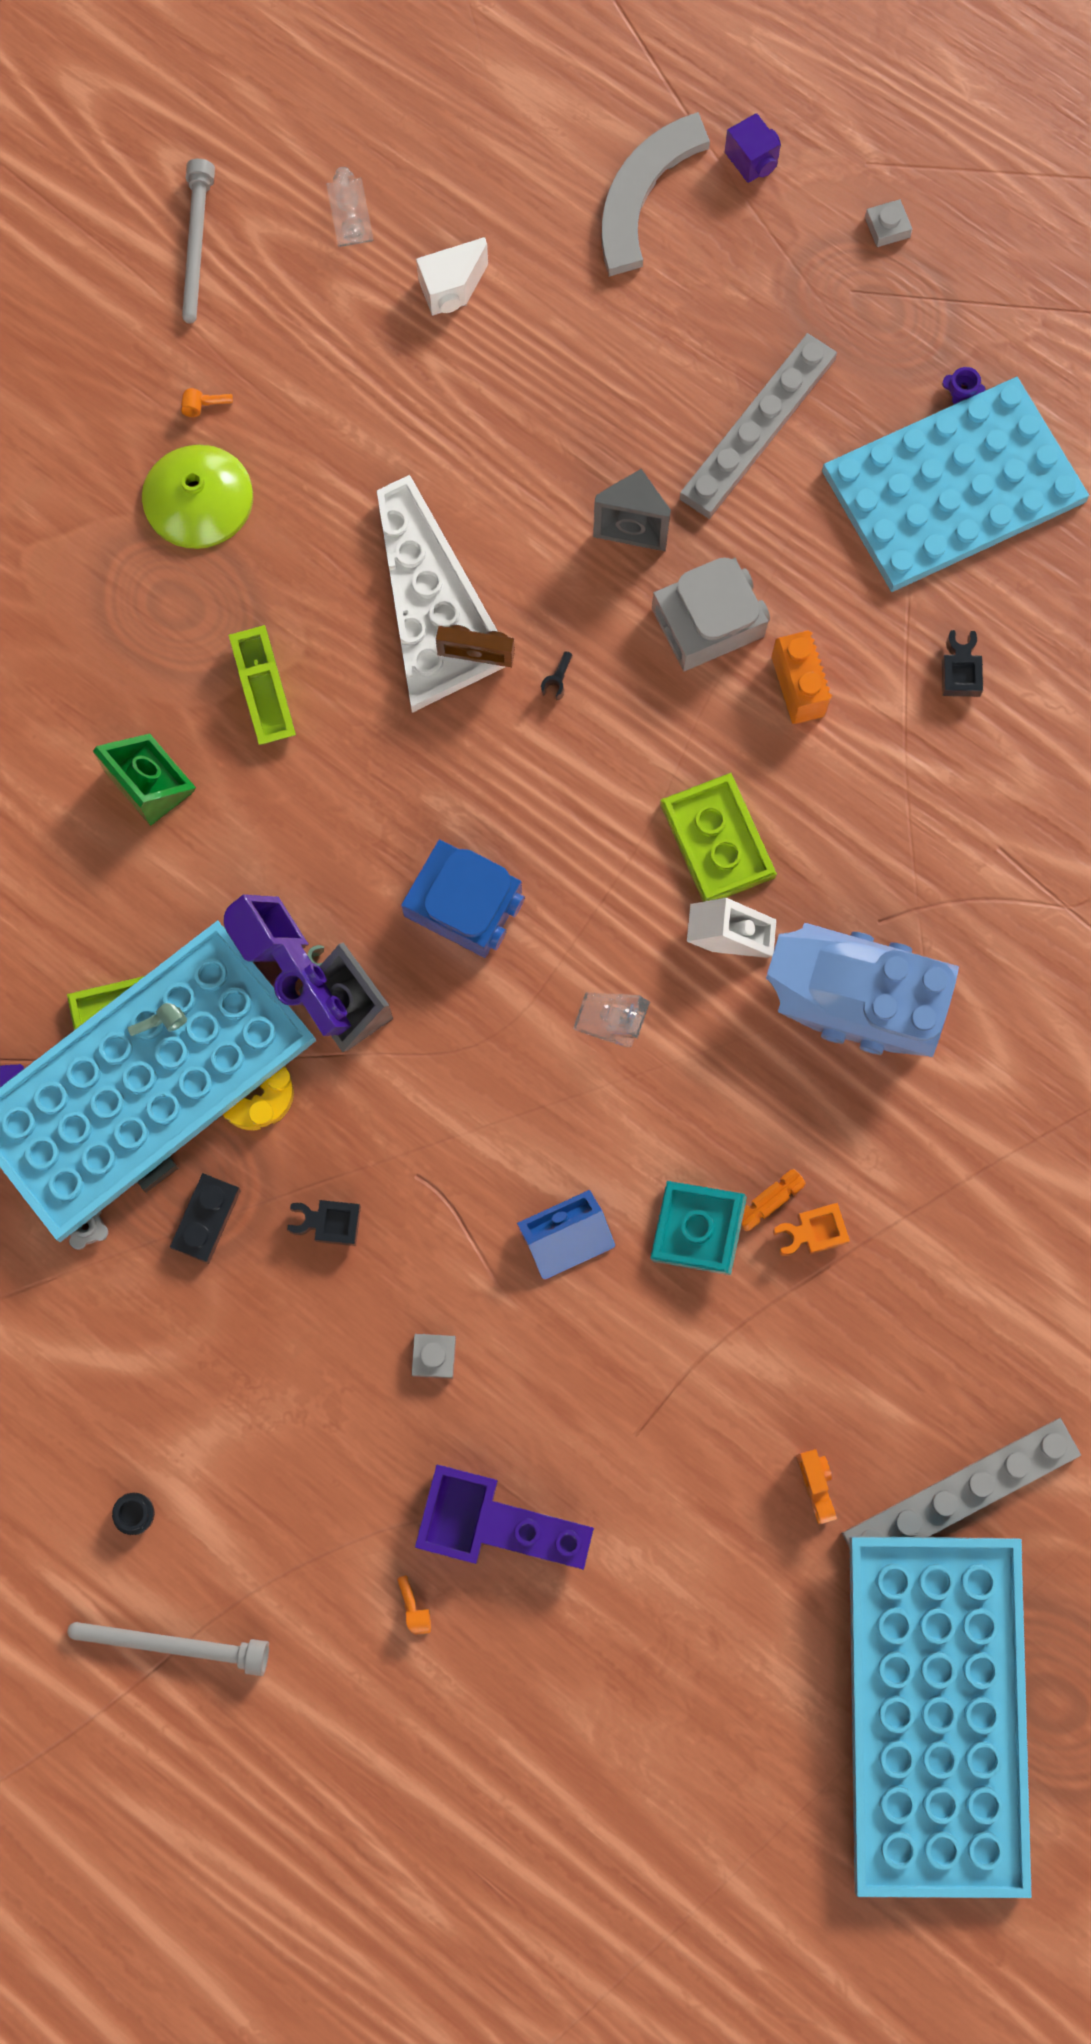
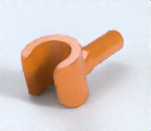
[181,388,233,417]
[397,1575,431,1635]

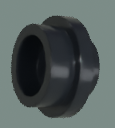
[112,1492,155,1535]

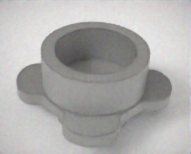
[69,1211,109,1250]

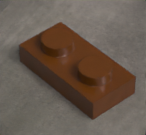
[436,625,515,668]

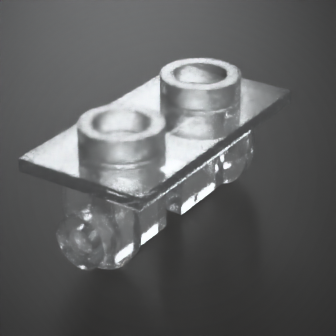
[327,167,373,247]

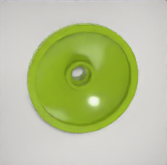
[142,445,253,549]

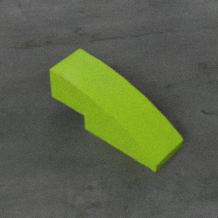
[228,625,296,745]

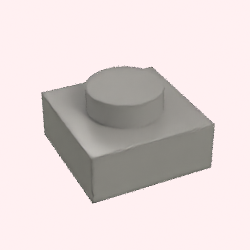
[865,199,913,247]
[412,1334,456,1379]

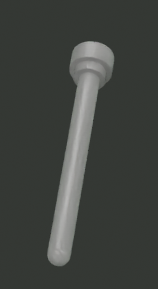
[182,159,215,324]
[67,1622,269,1676]

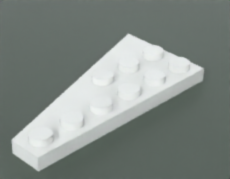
[377,475,505,713]

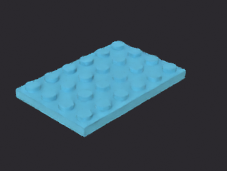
[822,377,1090,593]

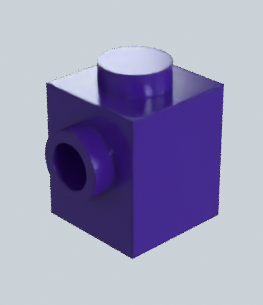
[724,113,781,183]

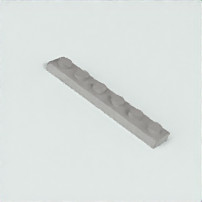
[680,333,837,519]
[841,1418,1081,1549]

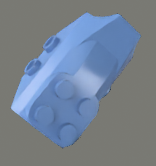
[766,923,959,1057]

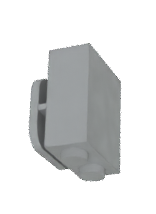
[652,558,770,671]

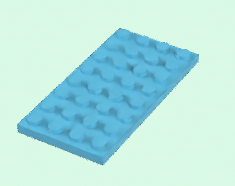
[0,920,316,1242]
[849,1537,1032,1898]

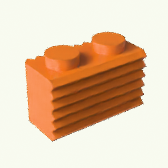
[771,630,832,724]

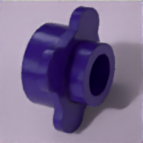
[942,367,986,405]

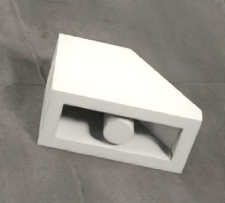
[416,237,488,316]
[687,898,776,958]

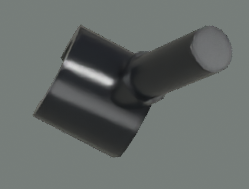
[541,651,573,701]

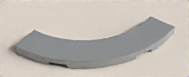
[602,112,710,277]

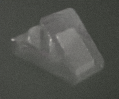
[573,992,650,1047]

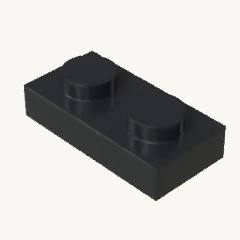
[170,1173,241,1264]

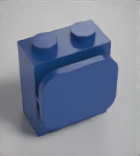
[401,839,525,958]

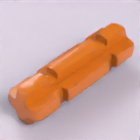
[741,1169,806,1232]

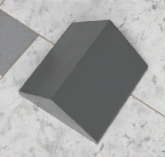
[593,469,671,551]
[299,943,393,1052]

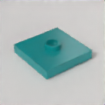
[650,1181,747,1275]

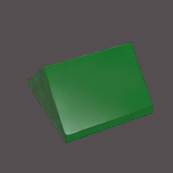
[93,733,196,826]

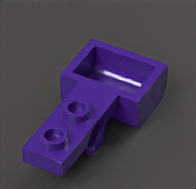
[224,894,352,1036]
[415,1464,594,1570]

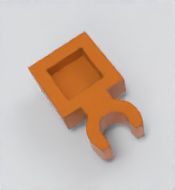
[773,1202,850,1256]
[796,1449,837,1524]

